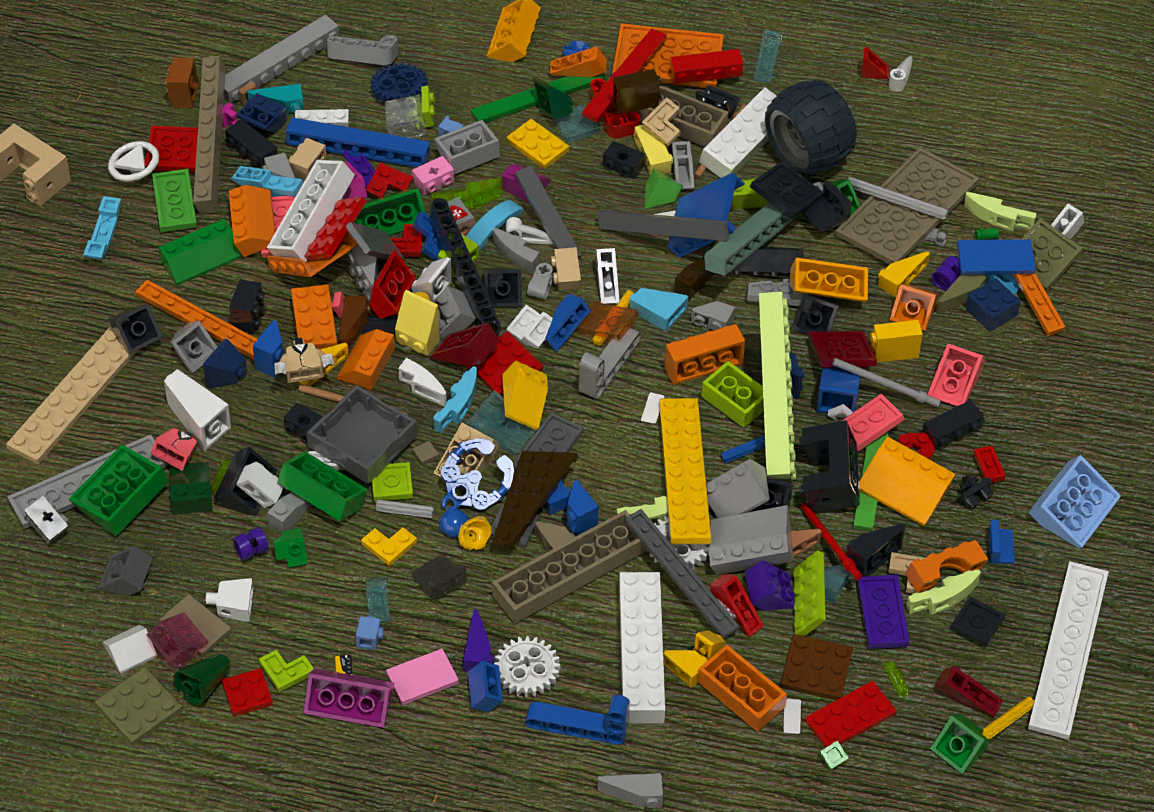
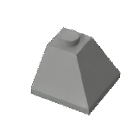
[170,321,217,373]

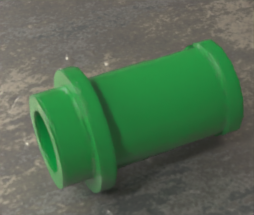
[974,227,999,240]

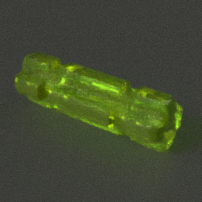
[211,459,231,493]
[884,660,910,697]

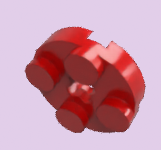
[897,433,934,460]

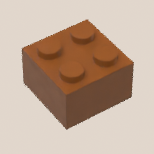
[165,57,199,108]

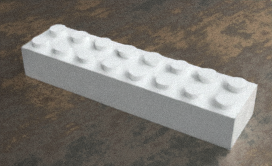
[619,572,665,723]

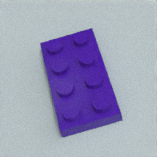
[857,575,909,649]

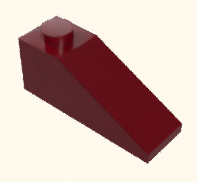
[935,666,1003,718]

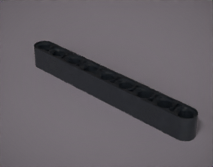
[430,198,501,337]

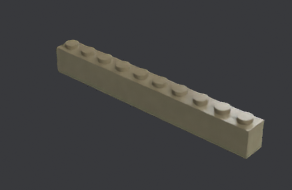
[193,56,226,214]

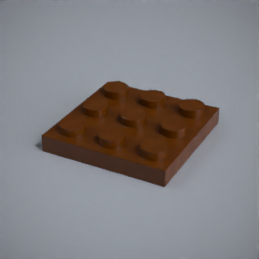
[780,634,853,700]

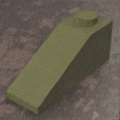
[936,274,987,314]

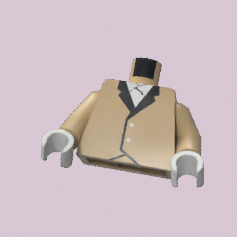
[274,338,334,383]

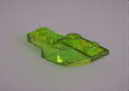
[431,178,503,210]

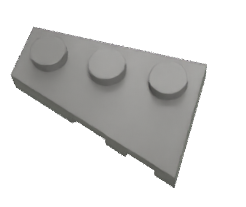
[747,279,804,306]

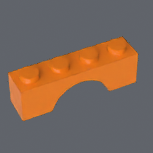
[905,540,988,593]

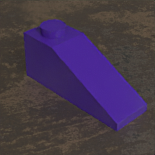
[463,609,494,672]

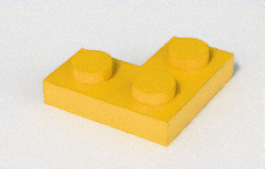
[361,527,417,567]

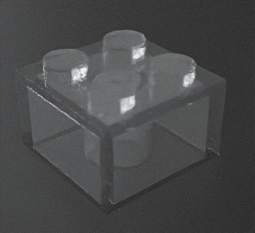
[385,95,426,138]

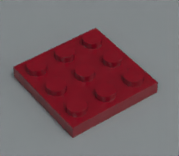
[808,331,877,369]

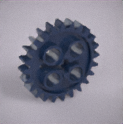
[370,62,428,106]

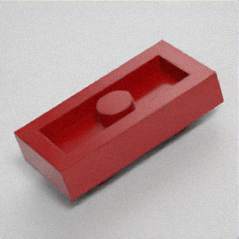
[973,446,1006,483]

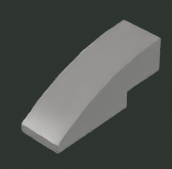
[671,141,694,190]
[493,227,539,274]

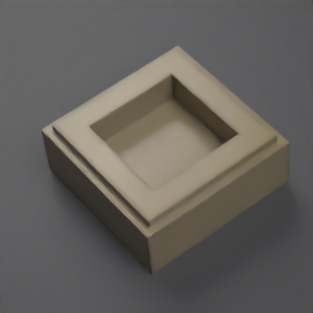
[412,441,439,466]

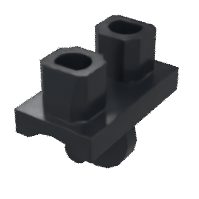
[956,475,994,510]

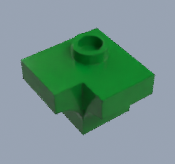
[273,528,308,568]

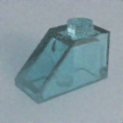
[824,564,851,604]
[365,577,390,622]

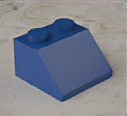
[253,320,284,378]
[566,480,598,537]

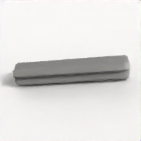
[376,500,434,518]

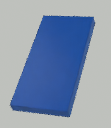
[957,239,1035,275]

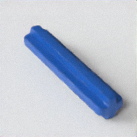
[721,435,765,463]

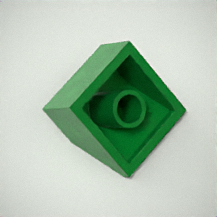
[930,714,993,774]

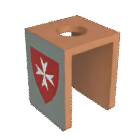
[443,197,474,241]

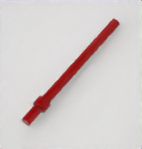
[800,503,862,580]

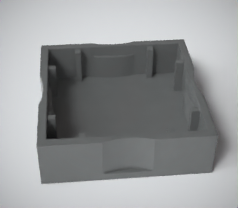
[307,385,417,484]

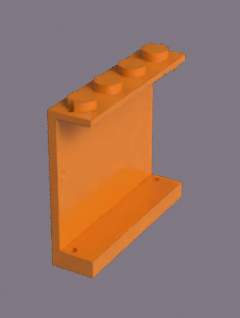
[266,231,358,277]

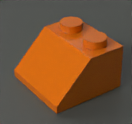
[890,283,939,331]

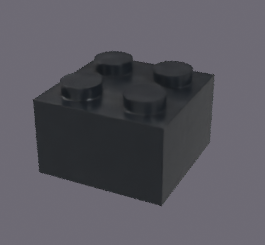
[229,279,266,335]

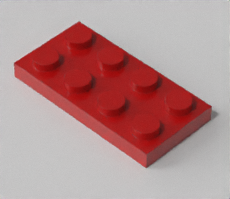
[304,196,366,261]
[805,681,897,748]

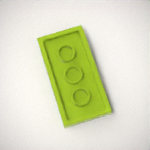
[793,550,826,636]

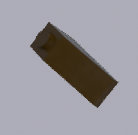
[674,257,714,301]

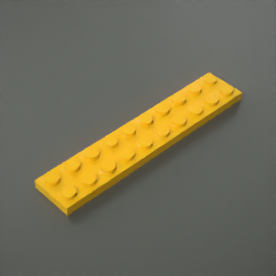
[659,398,711,544]

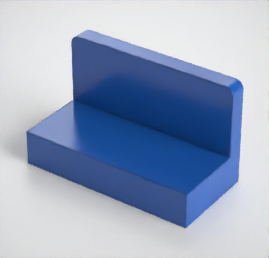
[988,520,1015,564]

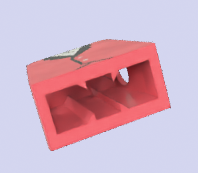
[151,428,197,471]

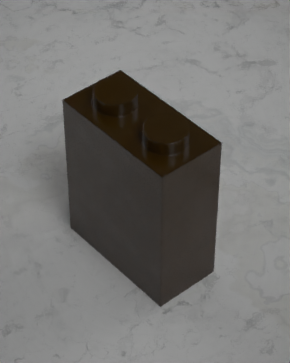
[613,69,662,114]

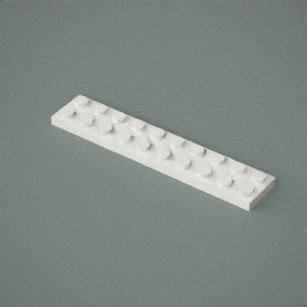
[1028,561,1109,740]

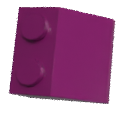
[501,164,551,203]

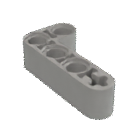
[327,35,398,65]

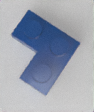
[413,211,444,261]

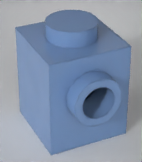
[355,616,384,650]

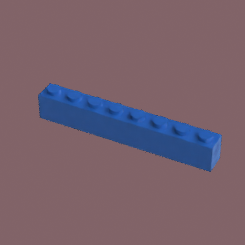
[286,117,430,167]

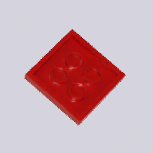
[145,126,198,172]
[466,332,543,398]

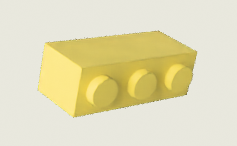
[634,125,674,175]

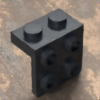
[695,85,740,118]
[801,181,852,233]

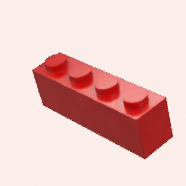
[670,49,744,84]

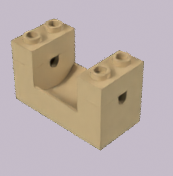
[0,124,71,206]

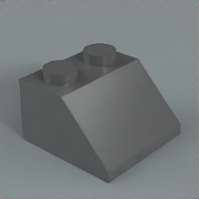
[98,545,152,596]

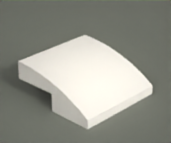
[505,305,553,349]

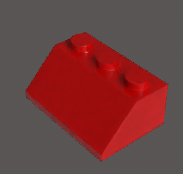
[370,250,416,319]

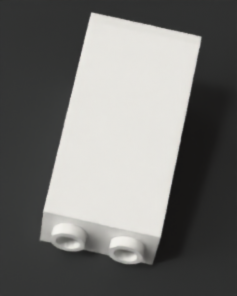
[164,369,231,451]

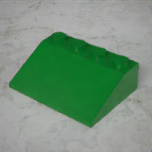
[69,445,169,536]

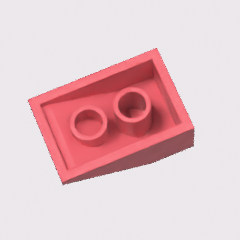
[927,344,985,407]

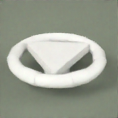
[108,141,159,182]

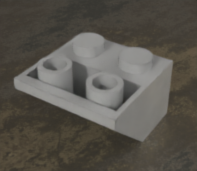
[432,286,476,338]

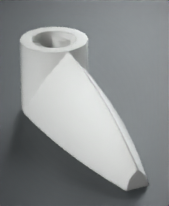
[889,56,913,92]
[506,217,553,244]

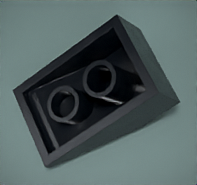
[846,523,906,577]

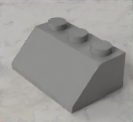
[434,120,500,174]
[706,459,769,518]

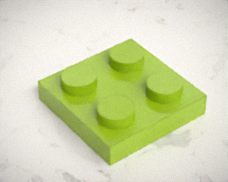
[372,462,413,502]

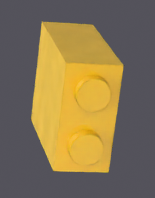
[870,320,923,363]

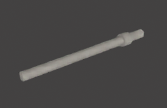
[832,358,940,407]

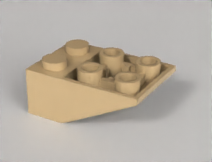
[434,423,500,490]

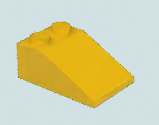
[503,361,548,430]

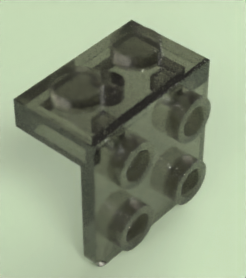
[412,555,466,602]

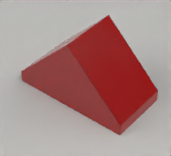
[861,47,889,79]

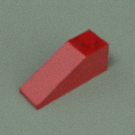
[709,574,764,637]

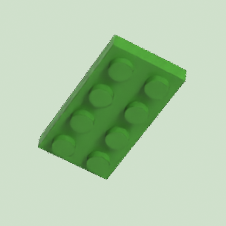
[152,169,197,232]

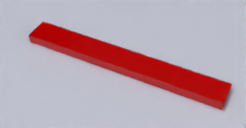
[582,28,667,123]

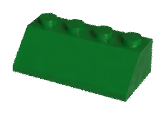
[353,188,426,235]
[158,219,243,286]

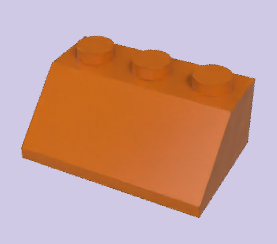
[337,329,395,390]

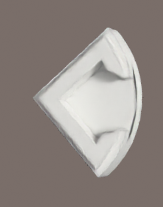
[828,404,853,420]

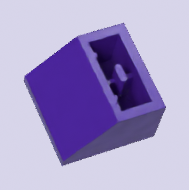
[745,560,795,611]

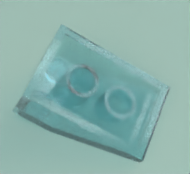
[465,390,536,455]

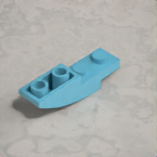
[232,166,303,197]
[433,366,477,434]

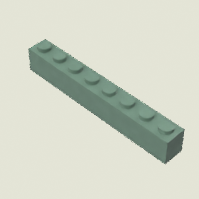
[704,202,797,276]

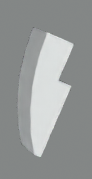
[398,358,447,407]

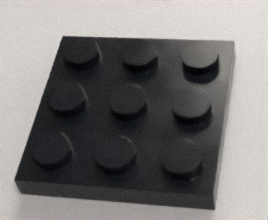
[750,161,824,219]

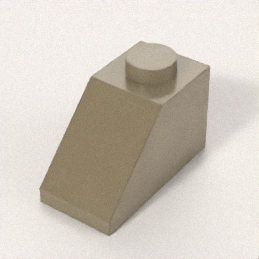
[534,521,575,552]

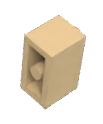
[288,138,326,180]
[551,247,581,291]

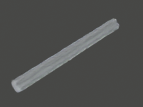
[848,177,948,220]

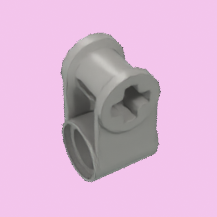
[527,263,553,300]

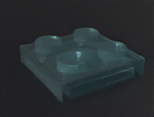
[553,104,599,143]

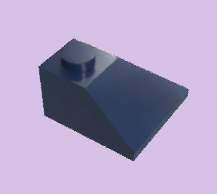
[203,338,247,389]

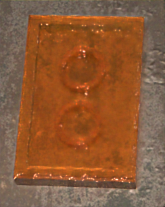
[575,301,639,340]

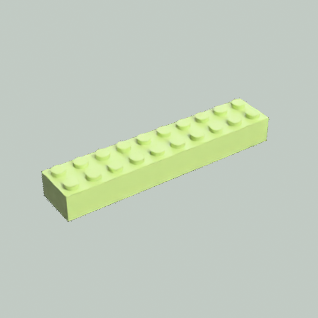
[759,292,797,486]

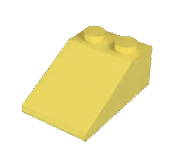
[395,290,440,356]

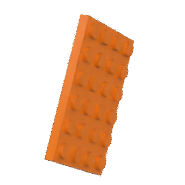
[612,24,724,88]

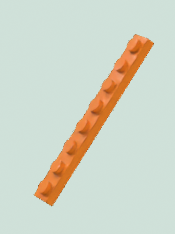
[135,280,257,360]

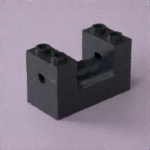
[799,420,860,514]

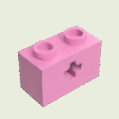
[412,156,454,196]

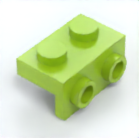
[416,86,436,129]

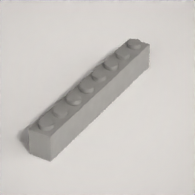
[224,15,339,104]

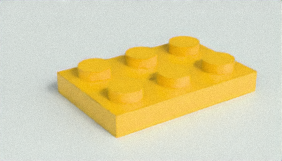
[506,119,569,170]

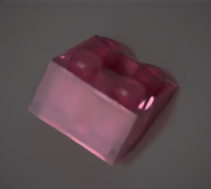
[146,613,209,669]

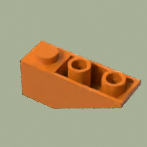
[550,46,607,77]

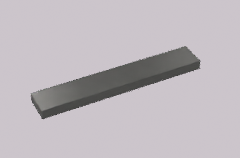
[514,166,582,259]

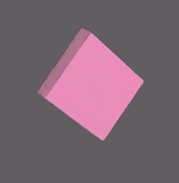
[386,649,459,706]

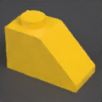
[694,630,726,660]
[663,650,708,688]

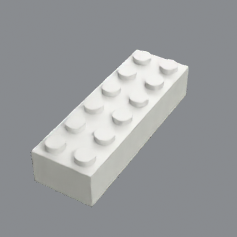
[699,88,776,178]
[267,160,355,262]

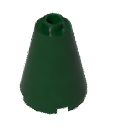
[173,653,230,706]

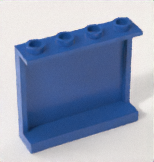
[668,172,745,258]

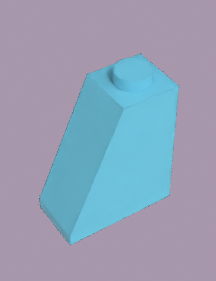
[629,288,688,332]

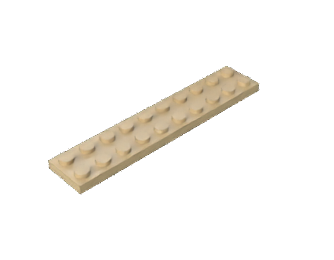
[6,326,138,465]

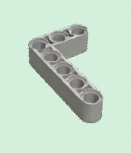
[579,325,641,399]

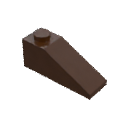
[338,295,373,348]

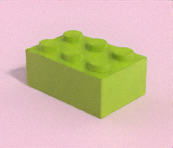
[701,361,764,428]

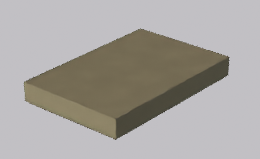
[159,594,232,657]

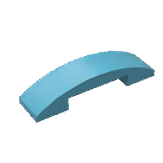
[83,196,121,260]
[466,200,524,250]

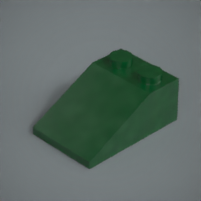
[169,462,213,515]

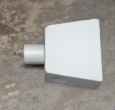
[206,578,254,622]

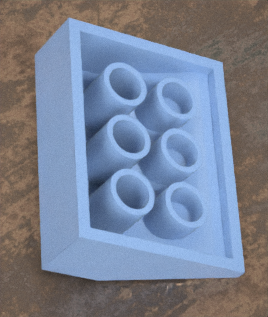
[1028,455,1121,549]

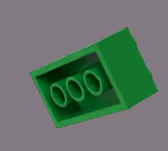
[277,451,368,521]

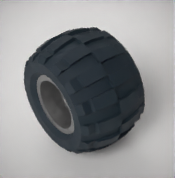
[765,80,857,176]

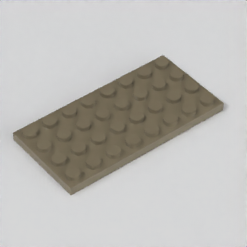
[836,148,979,264]

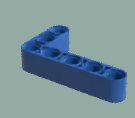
[525,695,630,745]

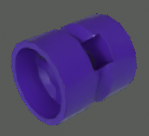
[932,256,961,291]
[233,527,269,561]

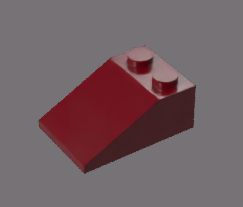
[430,323,500,366]

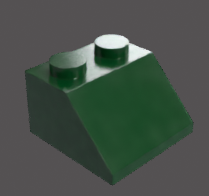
[533,77,573,119]

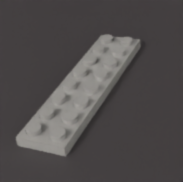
[7,435,168,529]

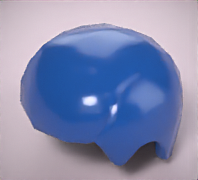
[563,41,590,57]
[439,509,470,538]

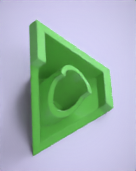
[644,169,683,209]

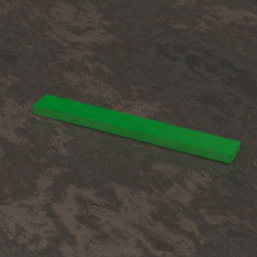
[471,73,606,123]

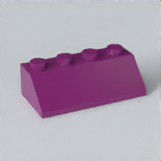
[303,668,394,728]

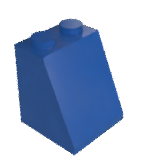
[816,367,860,414]

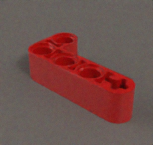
[590,78,641,139]

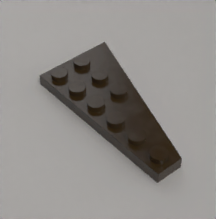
[492,451,579,549]

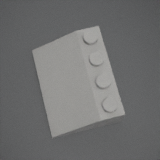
[709,505,794,575]

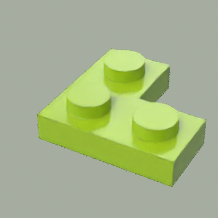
[259,650,314,693]

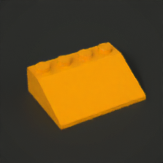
[859,436,956,526]

